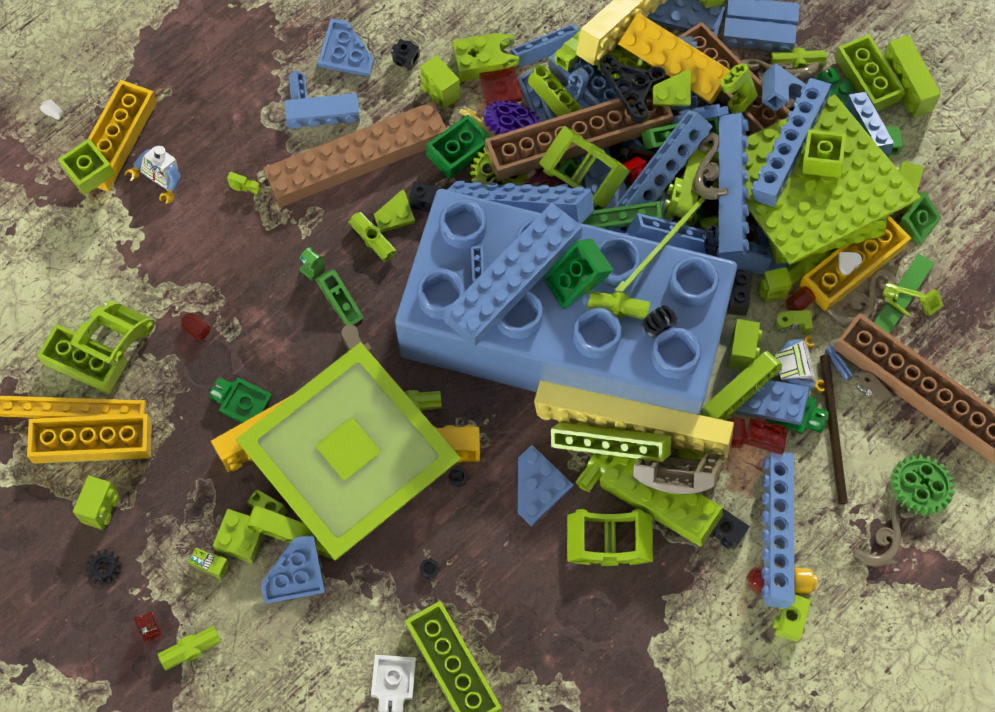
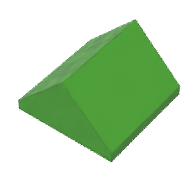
[899,191,941,244]

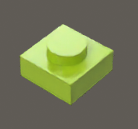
[919,289,944,316]

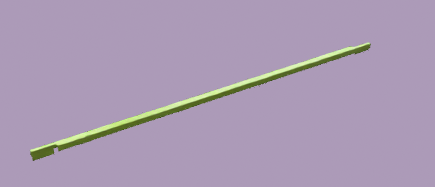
[615,178,719,294]

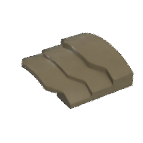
[634,453,725,494]

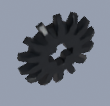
[86,549,122,585]

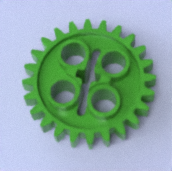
[890,454,955,516]

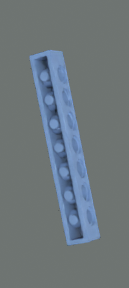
[751,78,831,207]
[607,110,713,235]
[762,450,795,609]

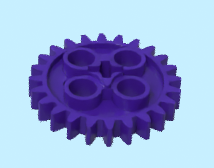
[483,100,541,135]

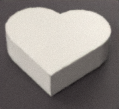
[40,99,63,120]
[838,252,862,275]

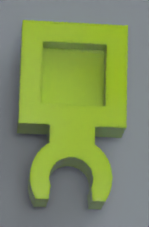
[227,172,261,195]

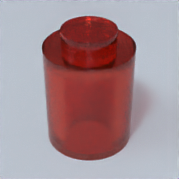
[786,286,816,311]
[181,312,211,341]
[726,417,747,448]

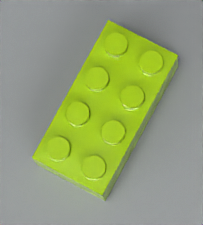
[834,34,906,112]
[884,35,941,119]
[37,324,128,394]

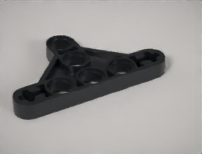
[600,54,666,124]

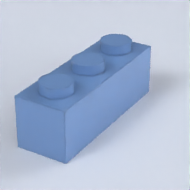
[289,70,307,100]
[471,245,488,282]

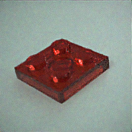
[479,67,522,106]
[744,418,788,455]

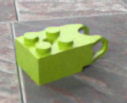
[452,33,520,82]

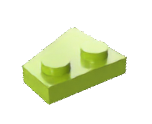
[653,69,691,106]
[662,177,683,220]
[374,190,415,233]

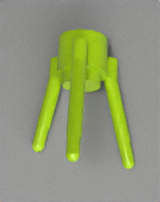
[882,282,928,317]

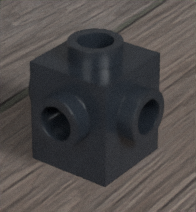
[391,39,420,70]

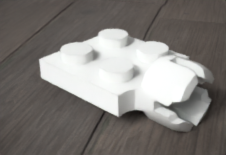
[371,655,416,712]

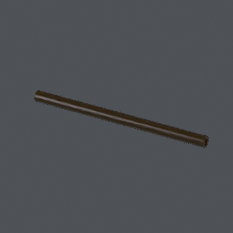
[820,355,848,505]

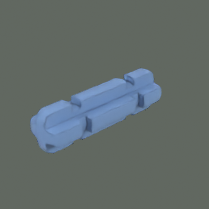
[825,346,854,380]

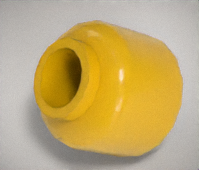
[794,567,817,595]

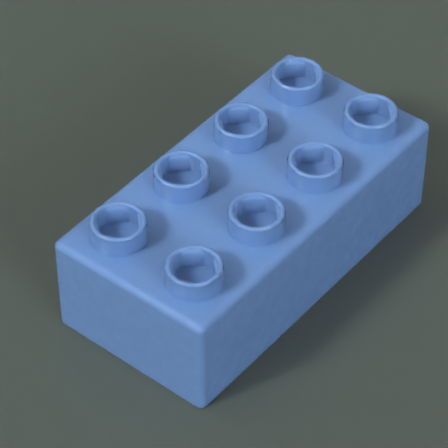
[395,189,737,415]

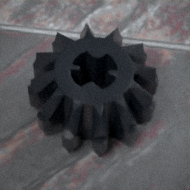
[642,305,677,338]

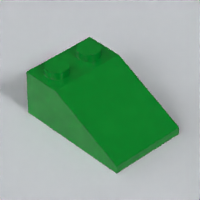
[426,115,491,180]
[543,239,613,309]

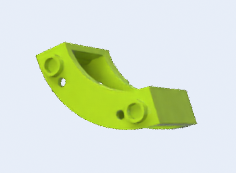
[539,126,630,208]
[69,301,155,366]
[567,509,653,566]

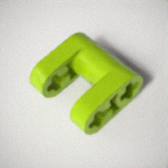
[720,63,757,114]

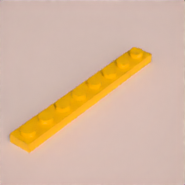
[0,396,146,418]

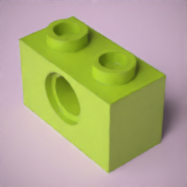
[757,267,792,304]
[773,595,811,642]

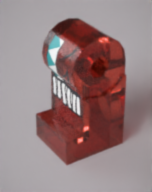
[134,611,163,643]

